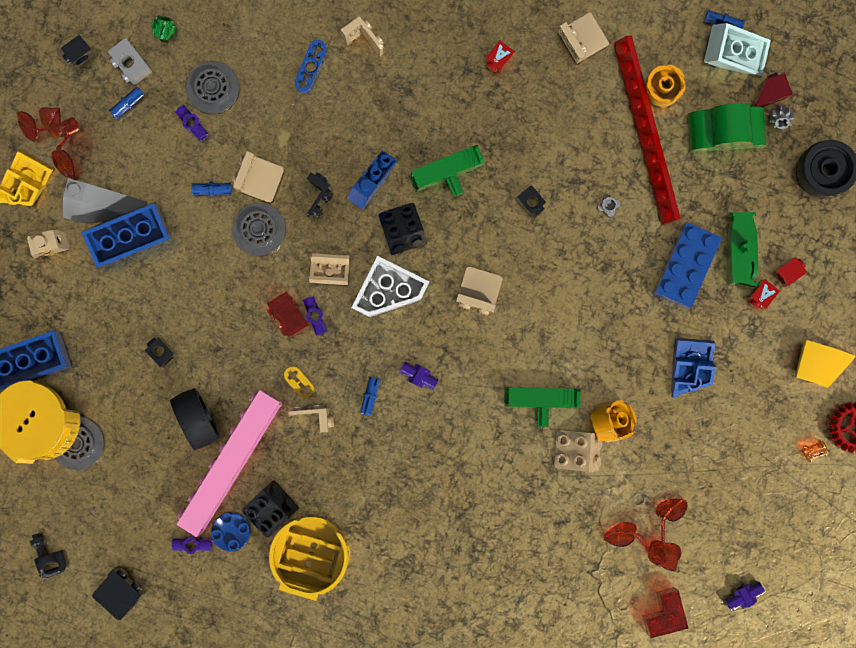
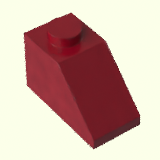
[751,72,793,107]

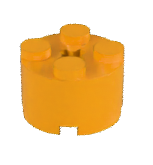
[645,65,686,108]
[590,400,637,442]

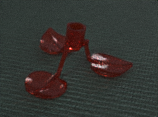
[16,107,79,180]
[603,499,688,572]

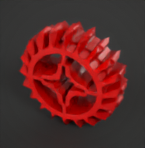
[827,402,856,453]

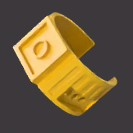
[0,381,80,464]
[269,516,350,601]

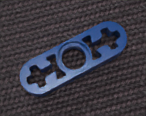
[294,40,327,93]

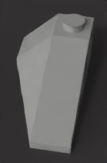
[63,178,147,223]

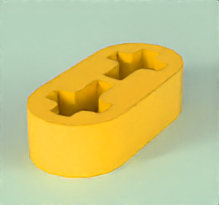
[284,367,315,398]

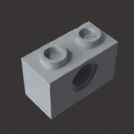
[107,38,152,86]

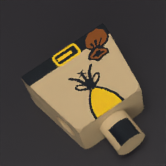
[27,230,70,259]

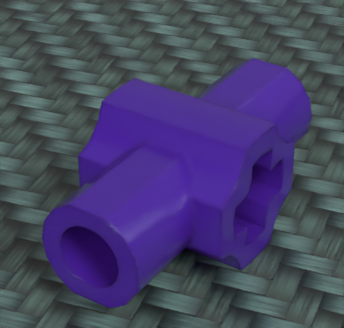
[175,105,209,142]
[303,296,327,336]
[399,362,439,390]
[172,535,213,554]
[725,581,765,611]

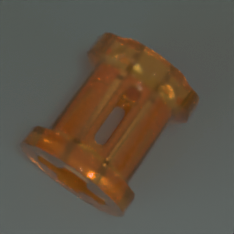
[802,440,828,462]

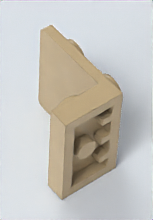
[558,12,609,64]

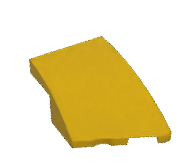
[0,150,54,206]
[795,340,855,388]

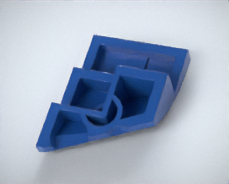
[672,338,716,398]

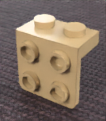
[341,16,384,57]
[232,151,284,203]
[456,267,503,315]
[288,404,334,433]
[554,430,603,472]

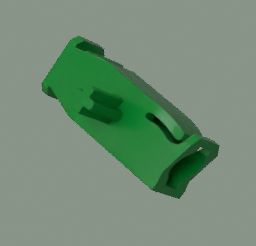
[409,145,484,197]
[727,212,758,287]
[504,387,581,427]

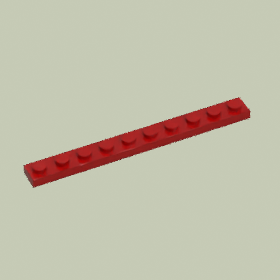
[614,35,681,225]

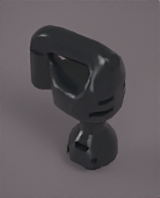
[29,533,67,578]

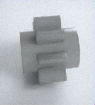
[770,105,794,129]

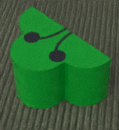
[687,103,767,152]

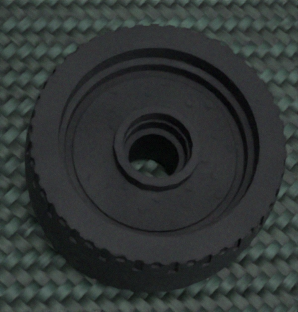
[797,140,856,199]
[170,388,220,450]

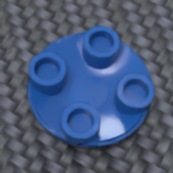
[211,512,250,551]

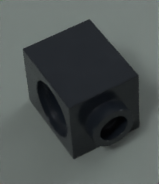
[61,35,95,68]
[516,185,546,217]
[144,337,178,368]

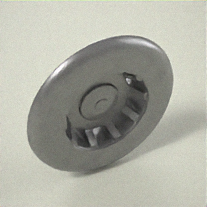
[186,61,239,114]
[232,203,285,256]
[55,417,104,470]

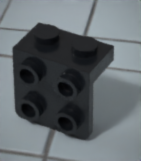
[306,172,333,221]
[378,203,427,255]
[242,480,299,537]
[92,566,146,620]

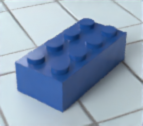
[81,201,171,268]
[652,222,722,309]
[0,330,72,392]

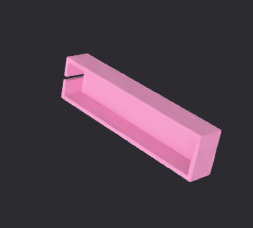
[176,390,283,537]

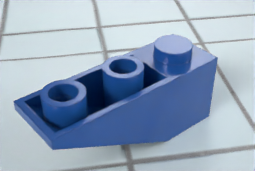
[348,150,398,209]

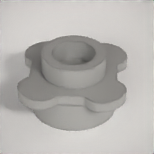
[598,194,620,217]

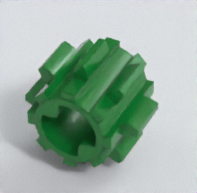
[150,15,176,40]

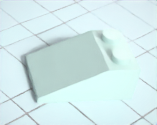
[704,23,771,77]

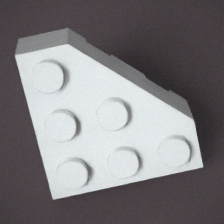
[351,256,429,317]

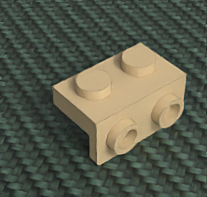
[309,253,350,285]

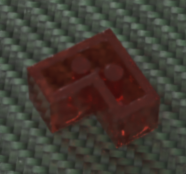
[266,291,310,338]
[642,587,689,638]

